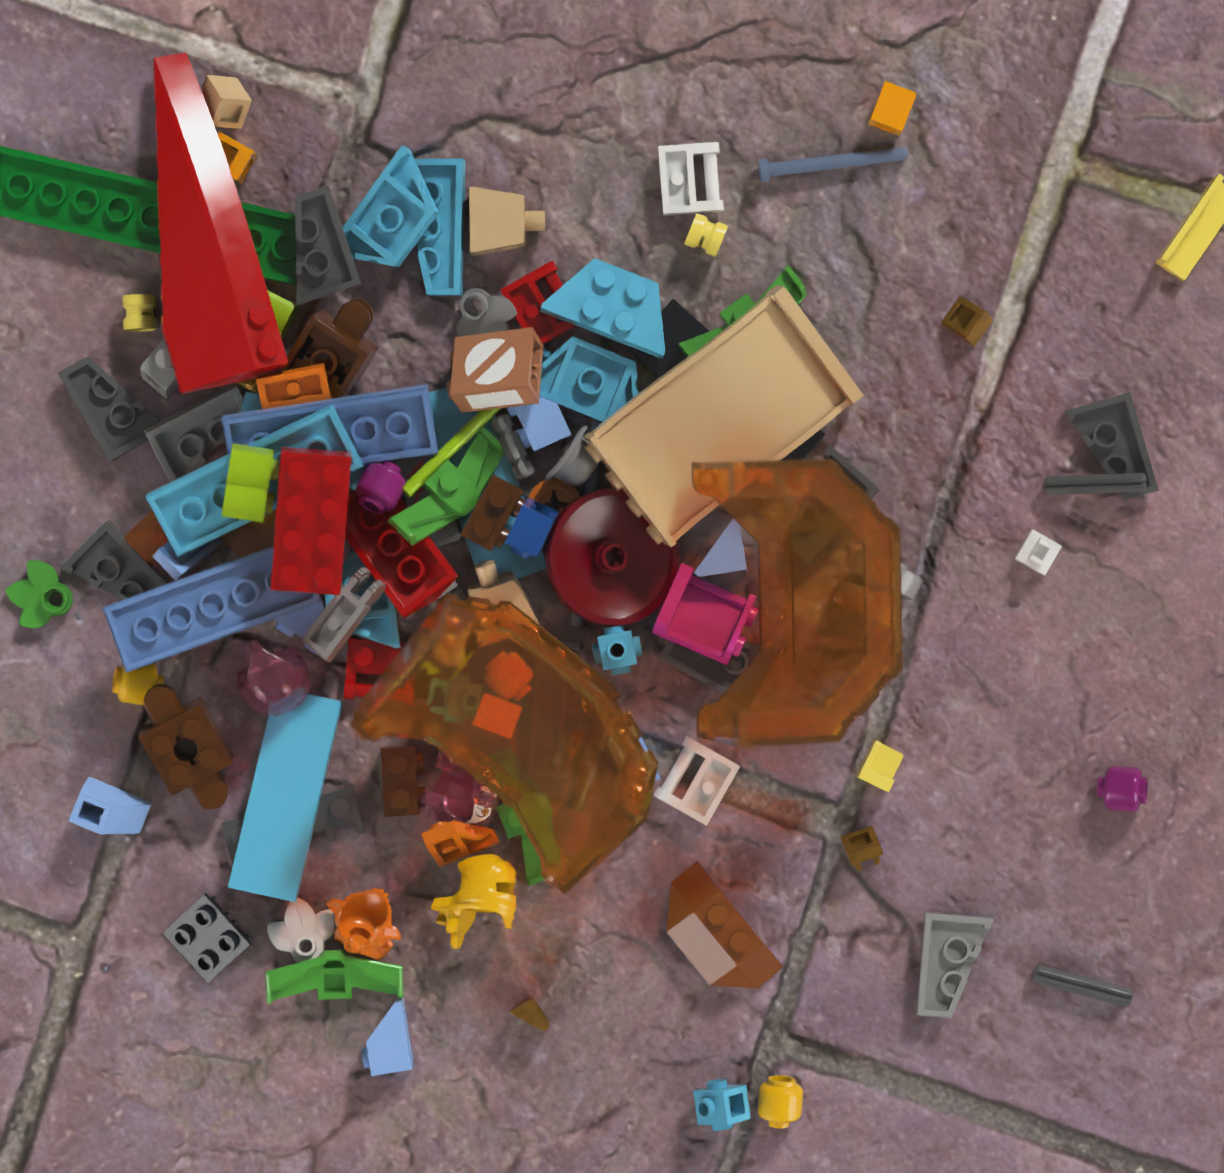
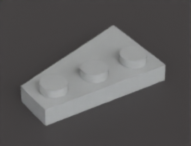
[916,912,994,1018]

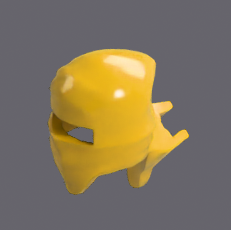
[431,854,517,950]

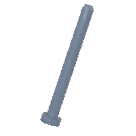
[758,147,908,183]

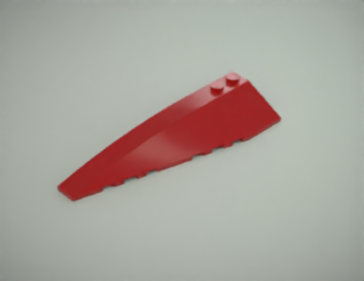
[153,52,288,394]

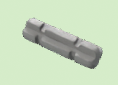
[491,414,534,480]

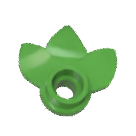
[5,560,73,628]

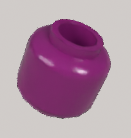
[355,461,406,514]
[1097,766,1148,812]

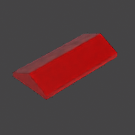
[345,490,459,618]

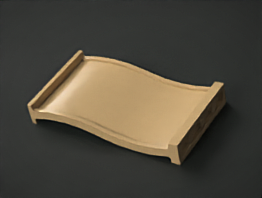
[583,285,864,547]

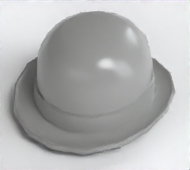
[545,426,599,486]

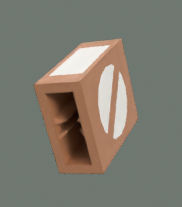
[447,327,543,413]

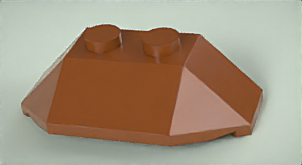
[666,861,783,989]

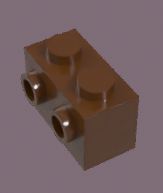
[460,474,526,552]
[380,745,426,817]

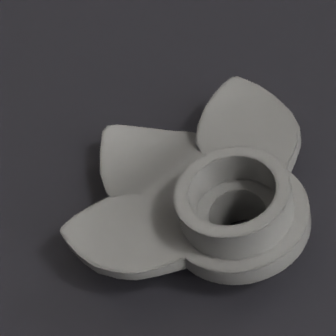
[456,288,518,337]

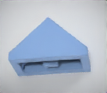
[693,518,747,578]

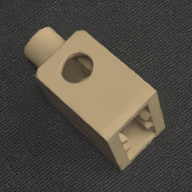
[469,187,545,256]
[467,560,540,648]

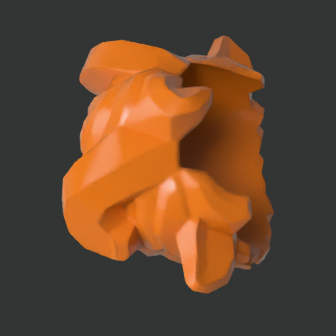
[326,887,401,961]

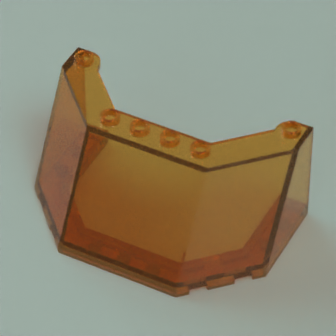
[691,460,903,747]
[350,594,658,894]

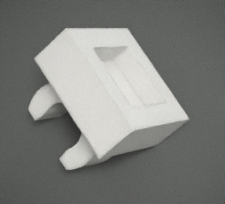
[1014,529,1062,576]

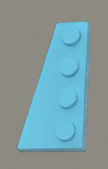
[415,158,466,296]

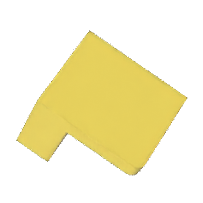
[856,739,903,792]

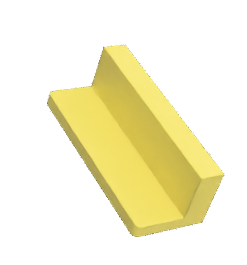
[1155,174,1224,282]

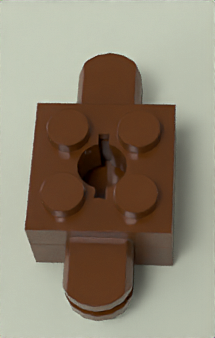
[281,299,380,399]
[138,684,233,810]

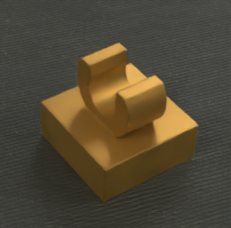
[840,826,883,871]

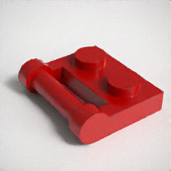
[500,261,577,345]
[344,638,417,705]

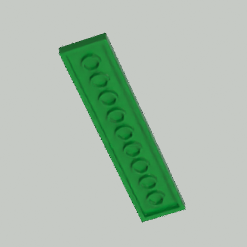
[0,146,297,286]

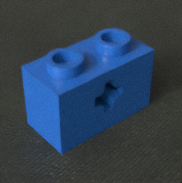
[505,497,560,559]

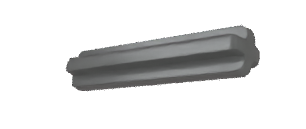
[1044,473,1147,495]
[1032,965,1133,1007]

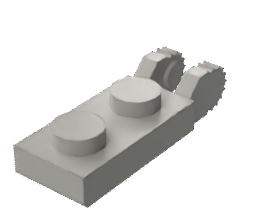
[302,567,386,662]

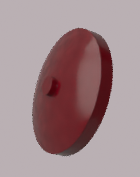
[546,488,679,625]

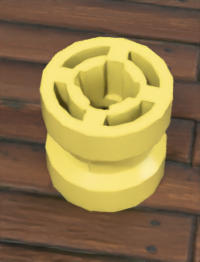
[684,213,728,257]
[122,294,157,332]

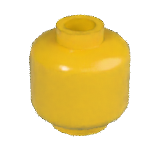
[112,663,164,706]
[757,1075,803,1129]

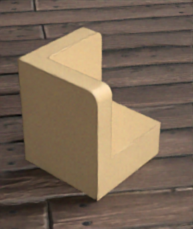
[201,75,252,129]

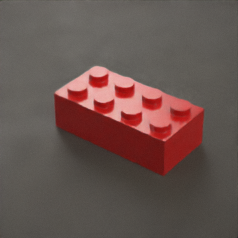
[271,447,351,595]

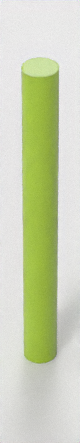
[403,408,501,498]

